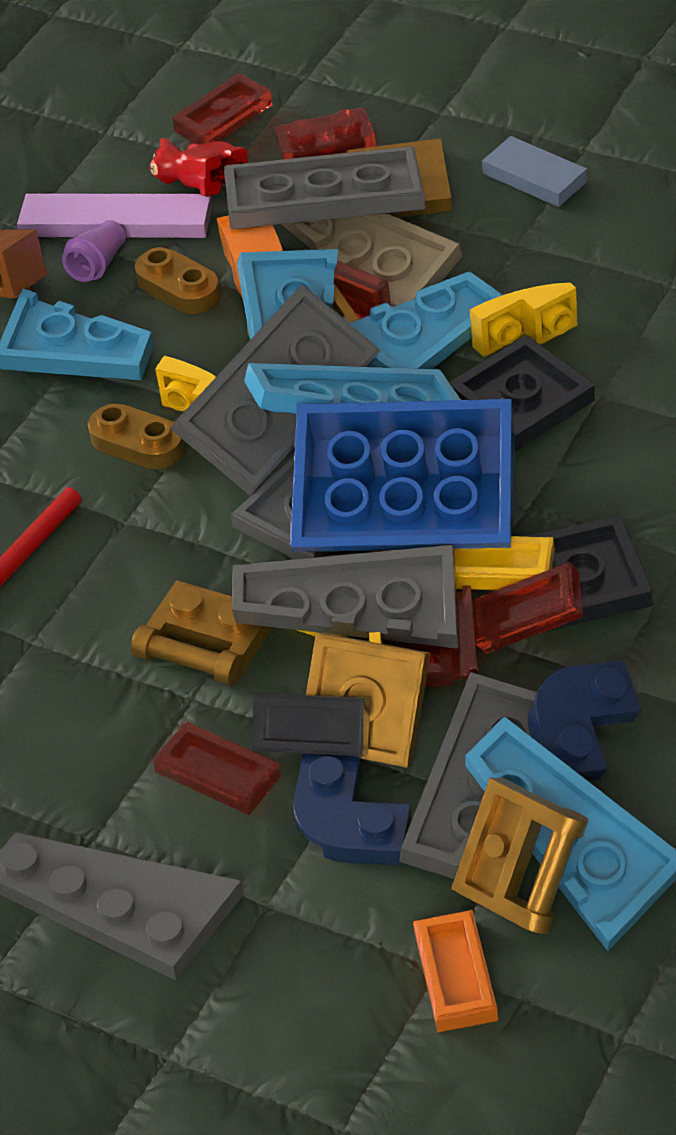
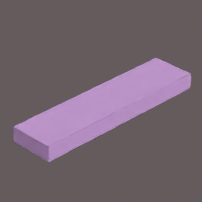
[17,194,213,238]

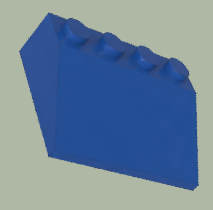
[290,399,515,552]

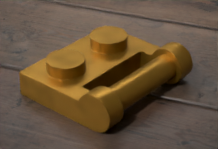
[131,580,273,686]
[451,778,589,934]

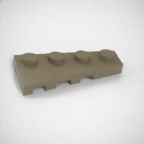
[281,213,463,307]

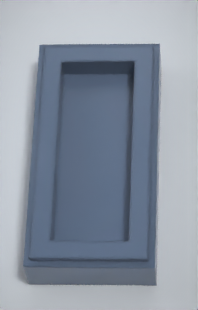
[482,136,588,207]

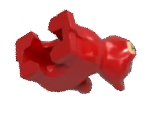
[149,138,248,197]

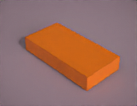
[413,910,498,1033]

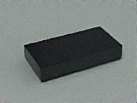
[252,692,370,756]

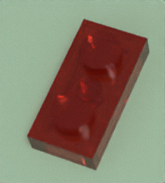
[172,73,272,145]
[274,107,376,160]

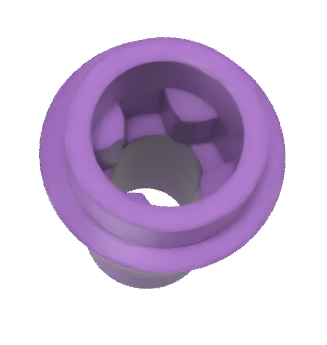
[62,220,126,282]

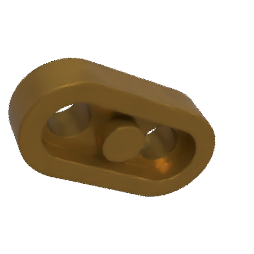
[135,247,220,314]
[88,404,185,469]

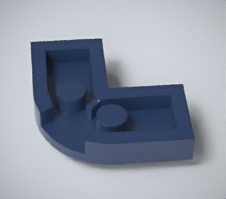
[528,660,641,781]
[293,753,412,866]

